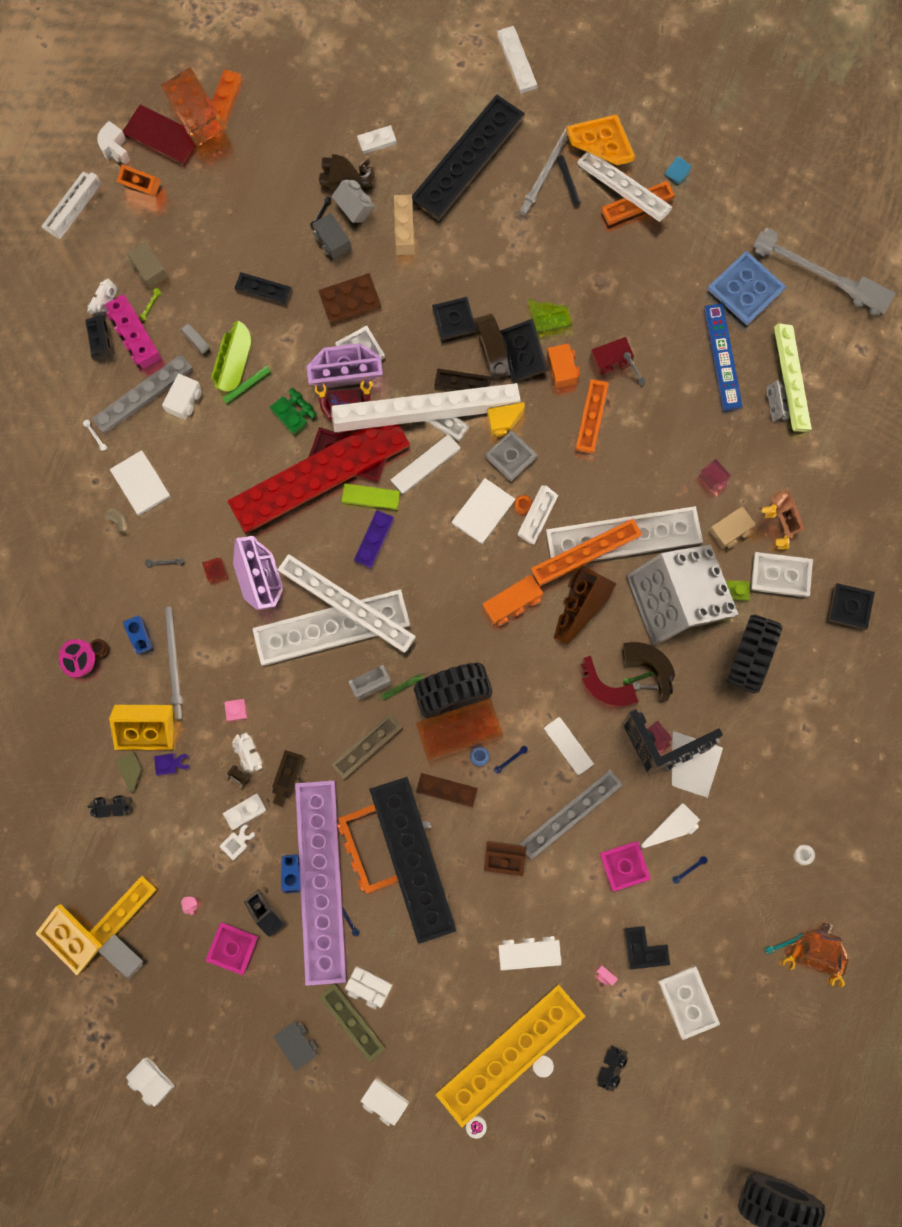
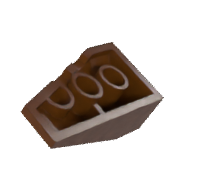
[554,566,616,645]

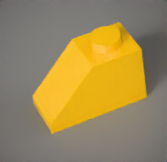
[487,402,525,437]

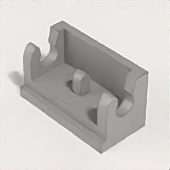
[348,665,392,701]
[98,934,143,980]

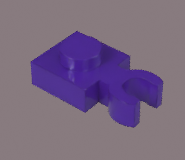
[154,753,190,776]

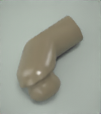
[105,509,127,534]

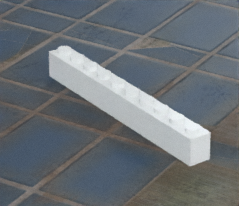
[331,383,521,432]

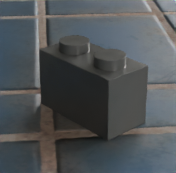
[312,213,352,260]
[273,1021,318,1071]

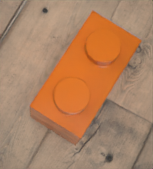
[116,164,161,197]
[547,343,580,389]

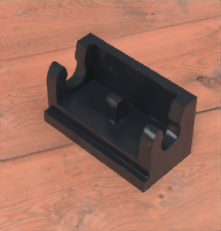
[85,315,112,359]

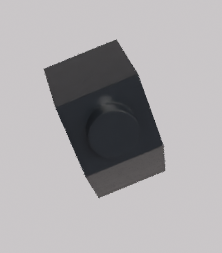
[243,889,285,937]

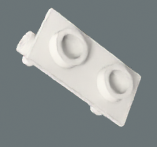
[87,278,119,316]
[232,733,262,774]

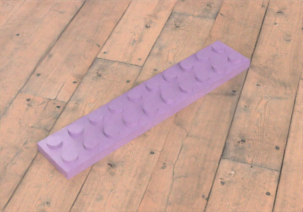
[295,781,347,986]

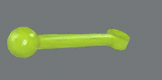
[139,288,161,321]

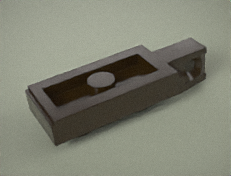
[272,750,304,807]

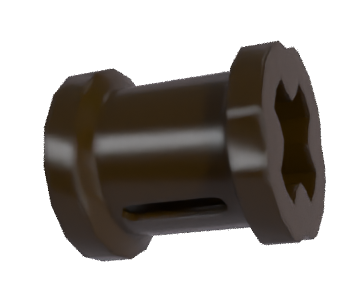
[225,765,251,790]

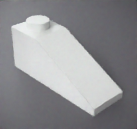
[640,803,700,849]

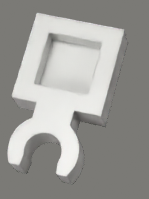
[219,825,256,861]

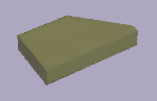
[115,751,142,793]

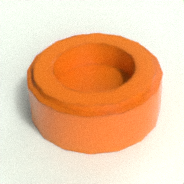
[514,495,533,515]

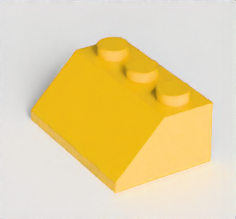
[109,705,174,750]

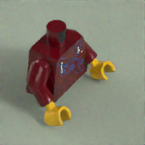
[315,380,373,434]

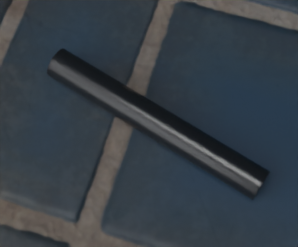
[557,155,581,206]

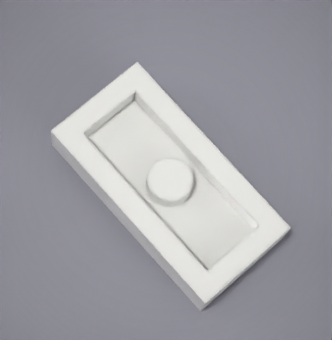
[357,125,397,155]
[223,794,267,831]

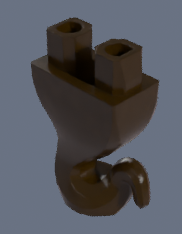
[319,154,375,191]

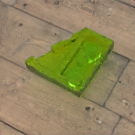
[528,299,572,334]

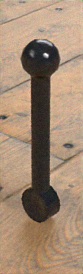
[310,196,331,229]

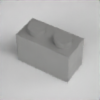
[331,180,375,223]

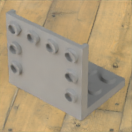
[626,544,738,646]

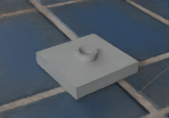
[485,430,538,482]

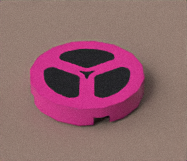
[59,639,95,677]

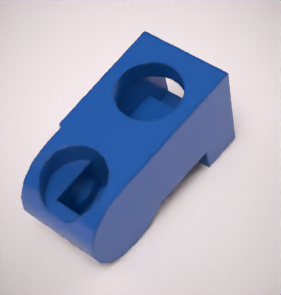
[123,615,152,655]
[281,854,301,894]

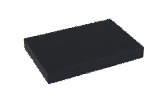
[500,319,548,383]

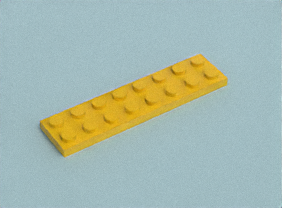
[435,984,586,1127]

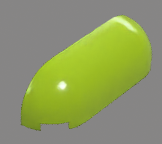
[211,321,251,391]

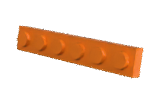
[531,518,642,587]

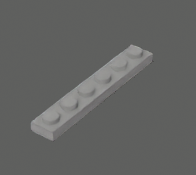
[92,354,193,434]
[519,770,623,860]

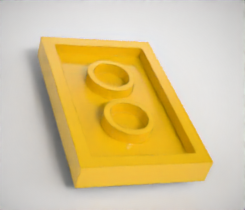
[36,904,102,975]

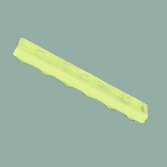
[774,324,812,432]

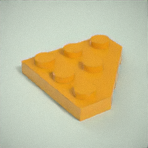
[566,114,635,165]

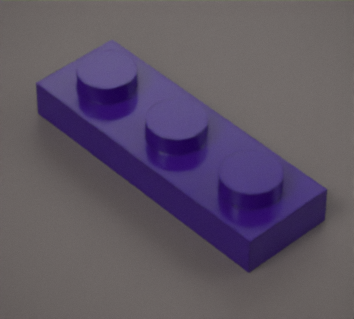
[354,510,394,569]

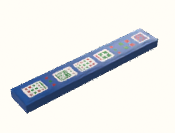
[704,303,743,411]

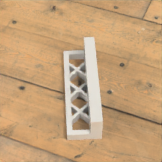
[41,172,102,239]

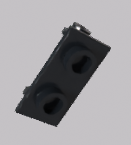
[87,795,131,818]
[597,1046,628,1092]

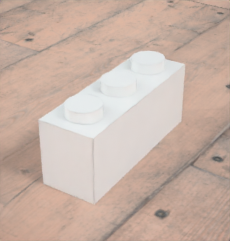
[498,936,562,970]

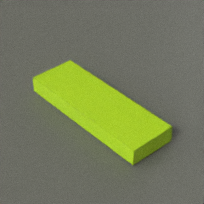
[341,483,400,510]

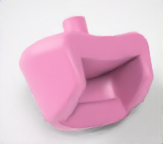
[181,897,197,915]

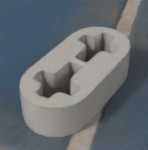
[180,323,210,354]

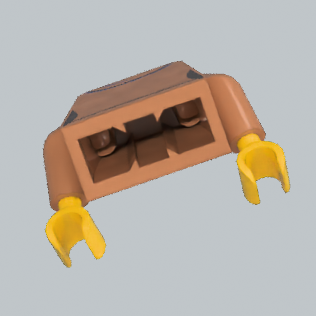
[762,490,805,550]

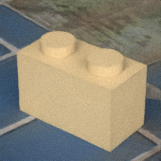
[709,506,756,550]

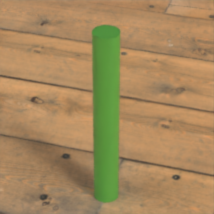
[222,366,271,404]

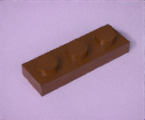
[416,773,478,808]

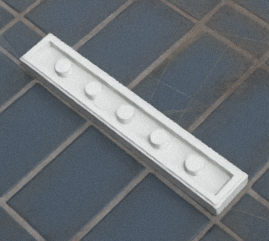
[578,152,672,222]

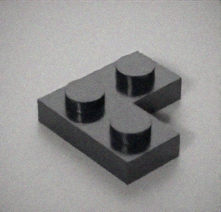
[624,926,670,970]

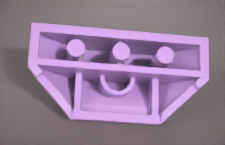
[307,343,383,388]
[233,536,283,610]

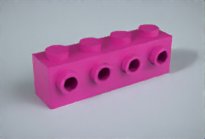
[105,294,162,370]

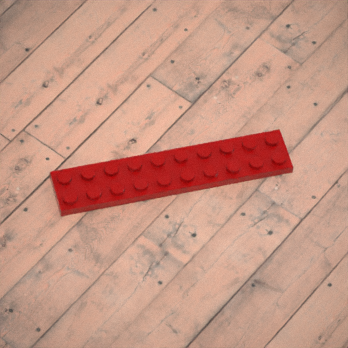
[227,424,410,534]

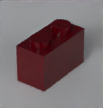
[590,337,634,376]

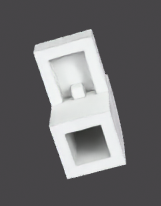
[97,121,130,165]

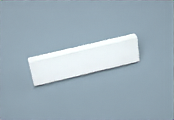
[391,434,461,495]

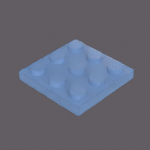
[707,251,786,325]

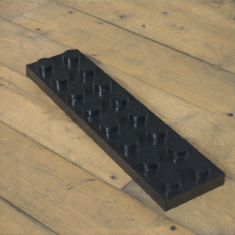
[412,94,525,221]
[369,776,456,944]

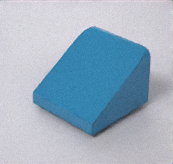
[665,156,691,185]

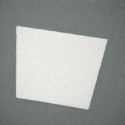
[672,731,723,798]

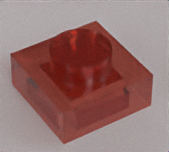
[202,557,227,582]

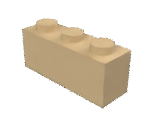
[394,195,415,255]

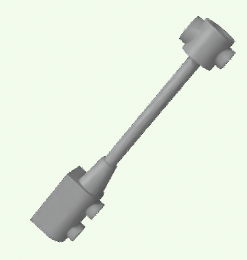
[753,228,896,316]

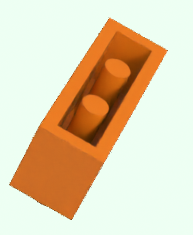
[482,574,543,627]

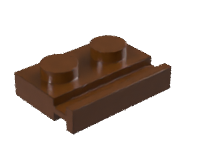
[484,841,527,876]

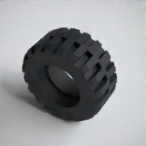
[727,614,783,693]
[413,662,493,718]
[738,1173,826,1227]

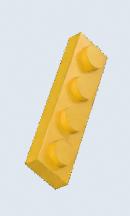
[89,876,157,946]

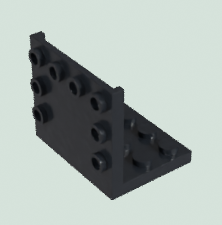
[622,709,723,776]

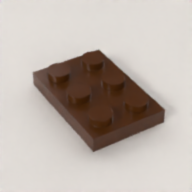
[318,273,382,325]

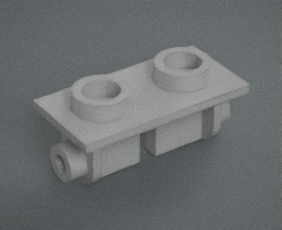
[766,380,790,422]

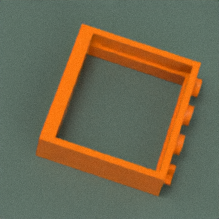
[337,804,398,894]

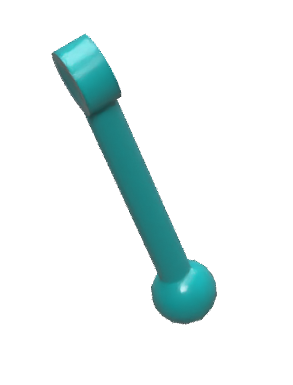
[765,934,805,954]

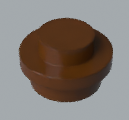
[90,639,108,658]

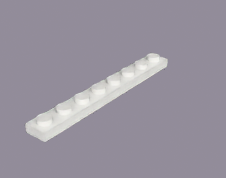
[278,554,416,653]

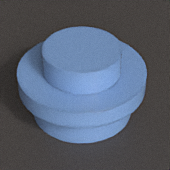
[470,746,489,766]

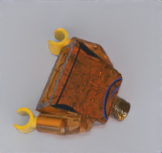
[782,923,849,988]

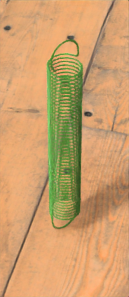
[377,673,426,700]

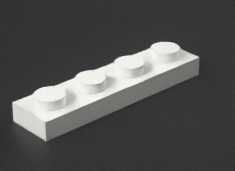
[497,26,537,94]

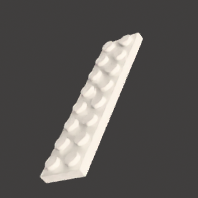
[546,506,703,562]
[252,589,411,666]

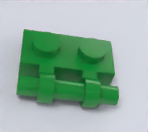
[269,388,317,435]

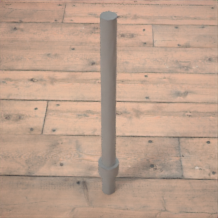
[519,124,570,215]
[164,607,183,720]

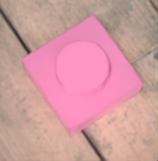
[224,699,247,722]
[596,965,618,986]

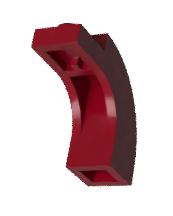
[580,656,639,709]

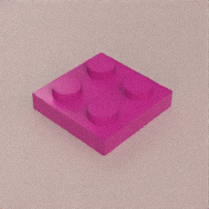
[600,841,651,892]
[205,922,259,975]

